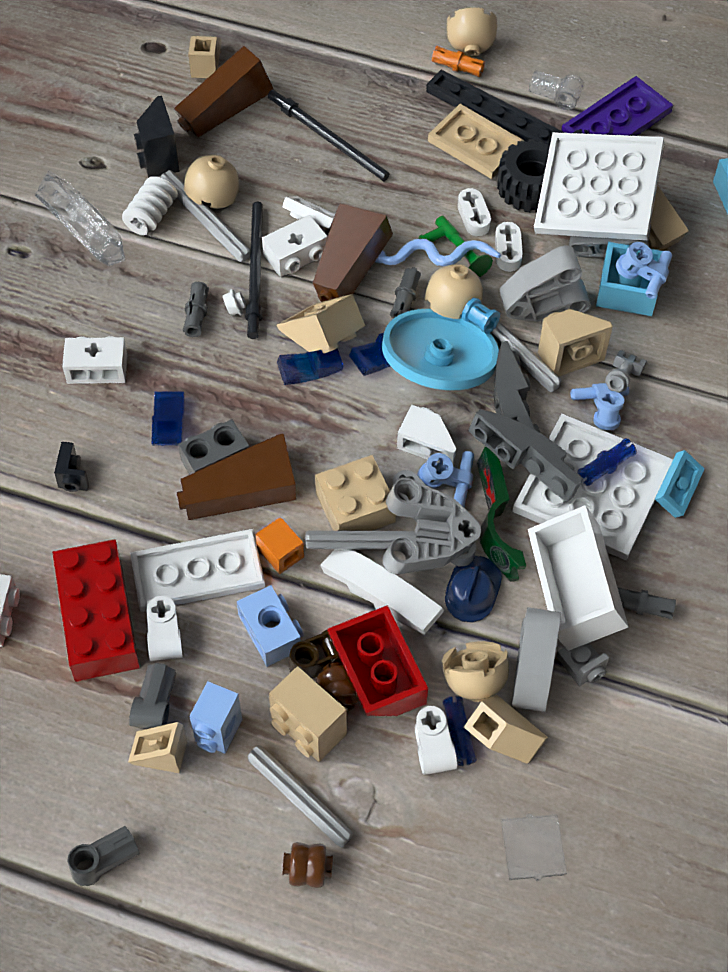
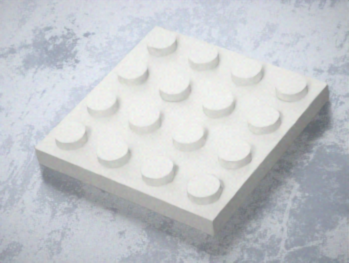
[534,132,664,241]
[512,414,673,561]

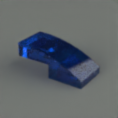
[349,333,390,376]
[277,348,344,385]
[151,391,185,446]

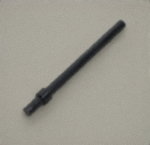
[268,89,390,182]
[245,201,263,339]

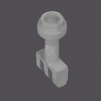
[606,350,647,392]

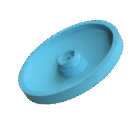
[382,309,499,390]

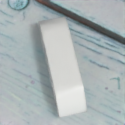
[458,188,491,236]
[495,222,523,272]

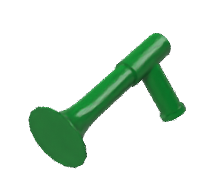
[418,216,493,277]

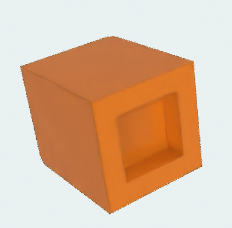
[256,518,304,575]

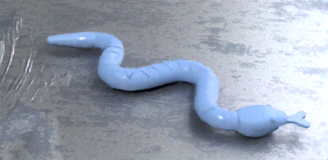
[375,239,501,267]

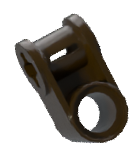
[289,630,342,679]

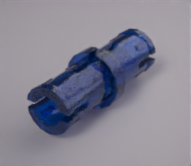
[577,438,637,486]
[442,696,477,766]

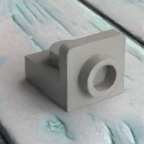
[556,643,609,687]

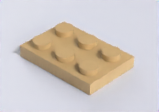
[428,104,524,179]

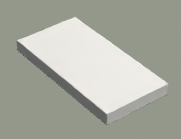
[130,529,265,612]

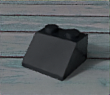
[133,96,180,178]

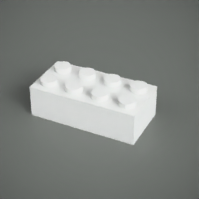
[528,505,628,651]

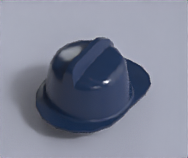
[445,556,502,623]

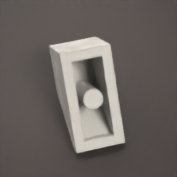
[397,405,456,466]

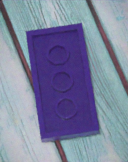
[561,76,673,136]

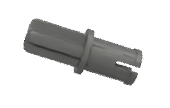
[390,267,421,319]

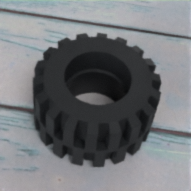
[497,139,550,213]

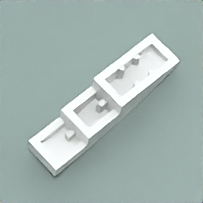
[320,549,444,635]

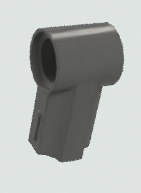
[129,663,176,729]
[67,826,140,886]

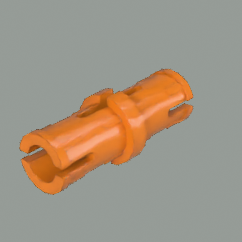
[432,46,485,77]

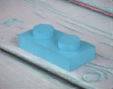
[655,450,705,518]

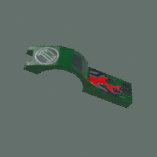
[477,447,526,582]

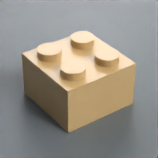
[315,455,396,531]
[269,666,347,762]

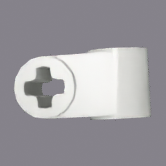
[146,596,183,661]
[415,706,457,775]

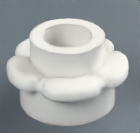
[223,289,246,316]

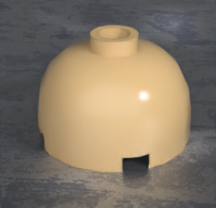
[447,8,497,57]
[184,155,239,208]
[425,264,483,319]
[442,641,509,702]

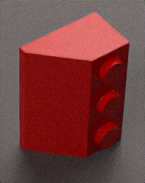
[327,605,428,716]

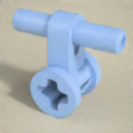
[616,242,673,299]
[570,383,629,430]
[418,451,474,508]

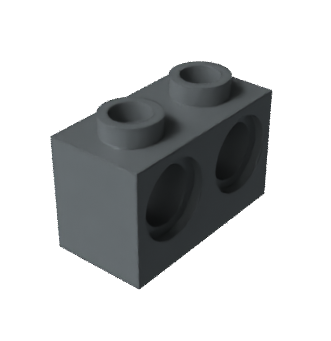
[178,419,249,475]

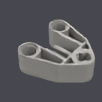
[500,245,591,322]
[383,478,481,574]
[512,607,561,712]

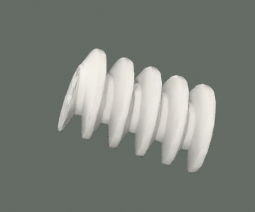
[122,177,178,236]

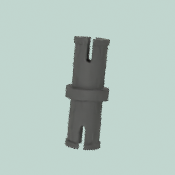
[183,281,209,337]
[617,587,676,620]

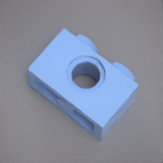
[237,585,304,667]
[189,681,242,754]

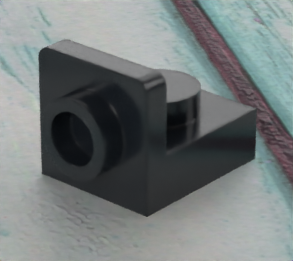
[54,442,89,492]

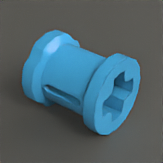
[462,298,500,334]

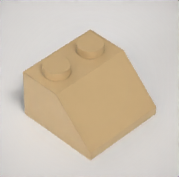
[277,294,365,353]
[538,309,613,376]

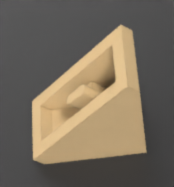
[128,722,187,773]

